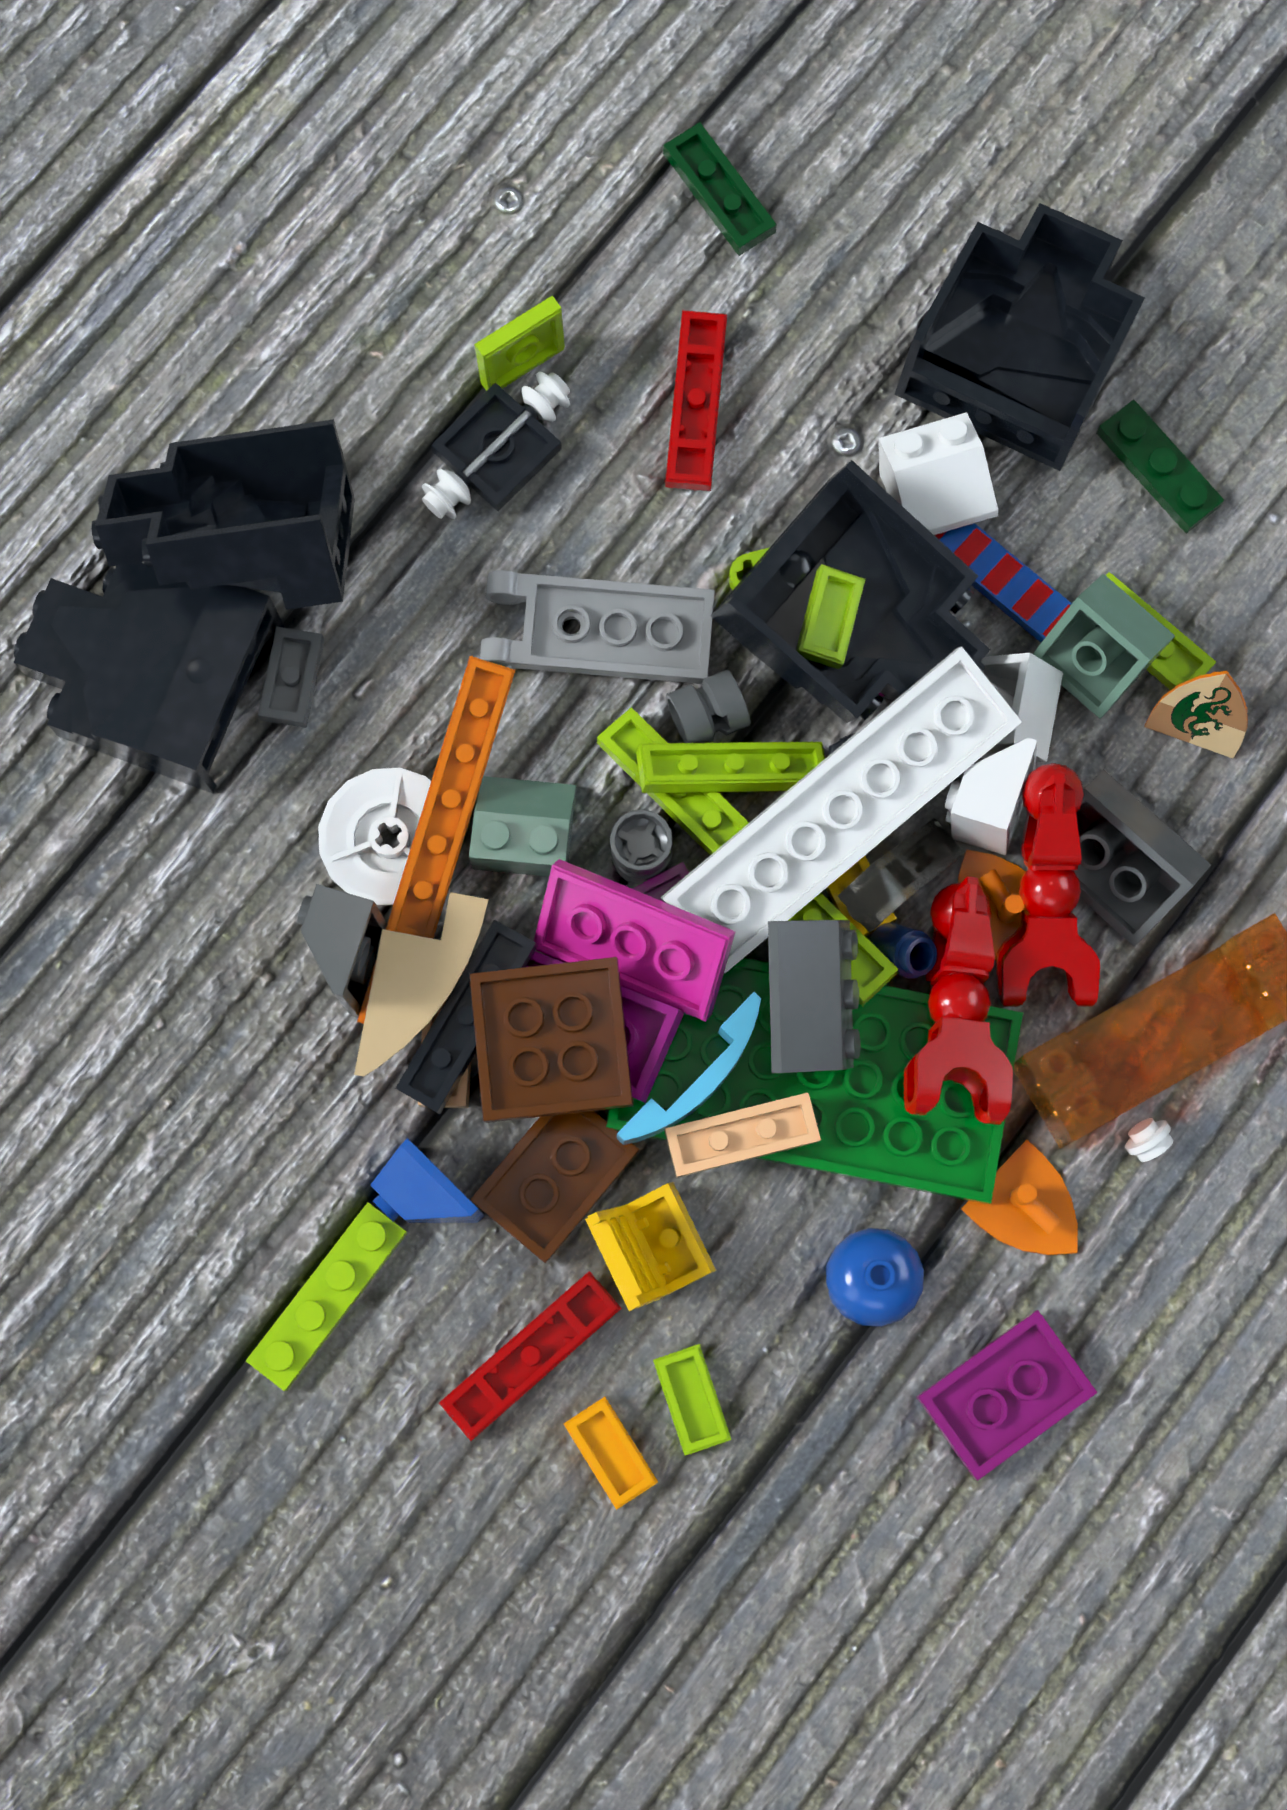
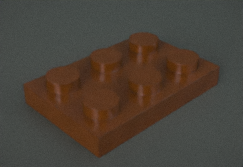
[470,1111,639,1264]

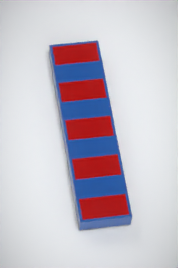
[934,523,1072,643]

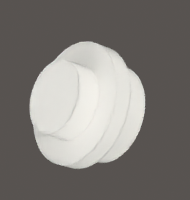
[1125,1118,1173,1162]

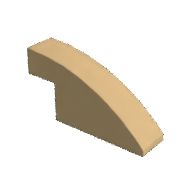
[354,892,489,1077]

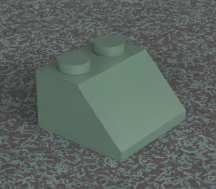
[1033,574,1175,719]
[469,776,577,877]

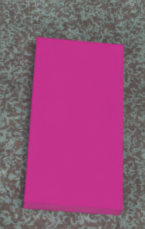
[534,859,736,1022]

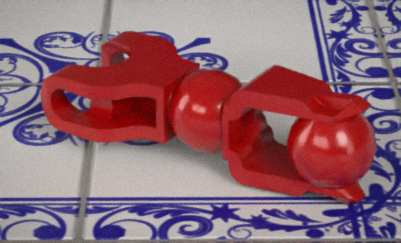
[997,763,1100,1007]
[904,877,1013,1125]

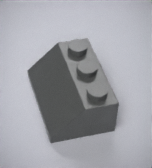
[1074,769,1211,947]
[297,884,387,1018]
[768,920,861,1073]

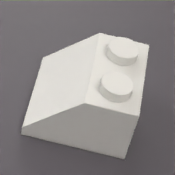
[879,412,998,535]
[981,653,1063,762]
[945,738,1037,855]

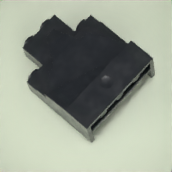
[894,203,1145,471]
[91,419,355,610]
[711,460,991,723]
[14,562,284,794]

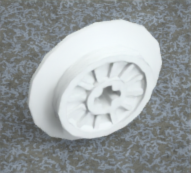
[318,768,431,906]

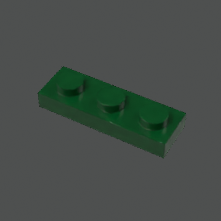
[663,122,777,256]
[1096,399,1225,534]

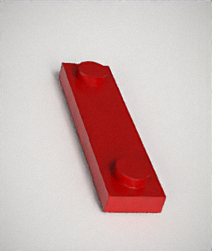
[665,310,727,491]
[439,1271,622,1441]

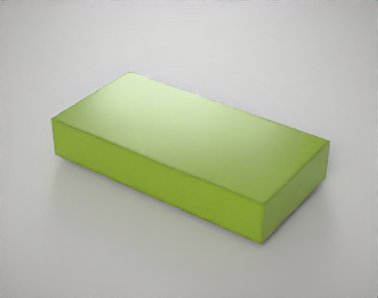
[796,564,865,669]
[653,1344,732,1456]

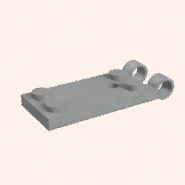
[479,570,715,684]

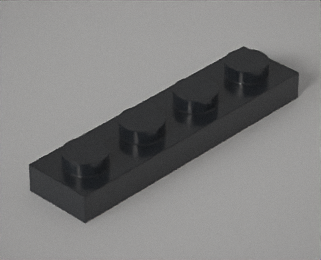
[395,920,538,1114]

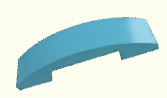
[617,992,761,1145]

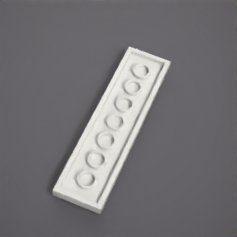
[660,647,1022,973]

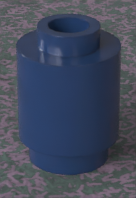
[869,923,937,978]

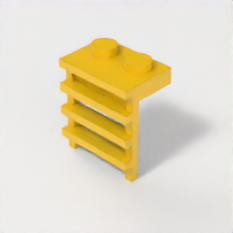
[585,1182,716,1311]

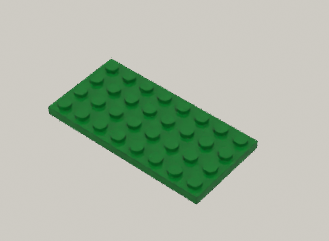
[606,958,1023,1205]

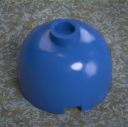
[826,1228,924,1327]

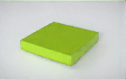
[474,295,565,391]

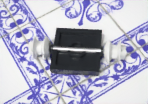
[422,372,570,519]

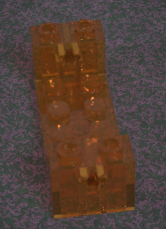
[1014,913,1287,1149]

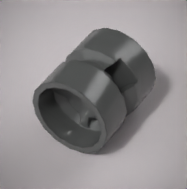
[666,669,751,743]
[610,809,672,884]

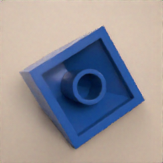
[371,1138,485,1223]

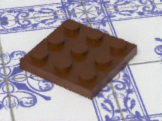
[470,957,633,1123]

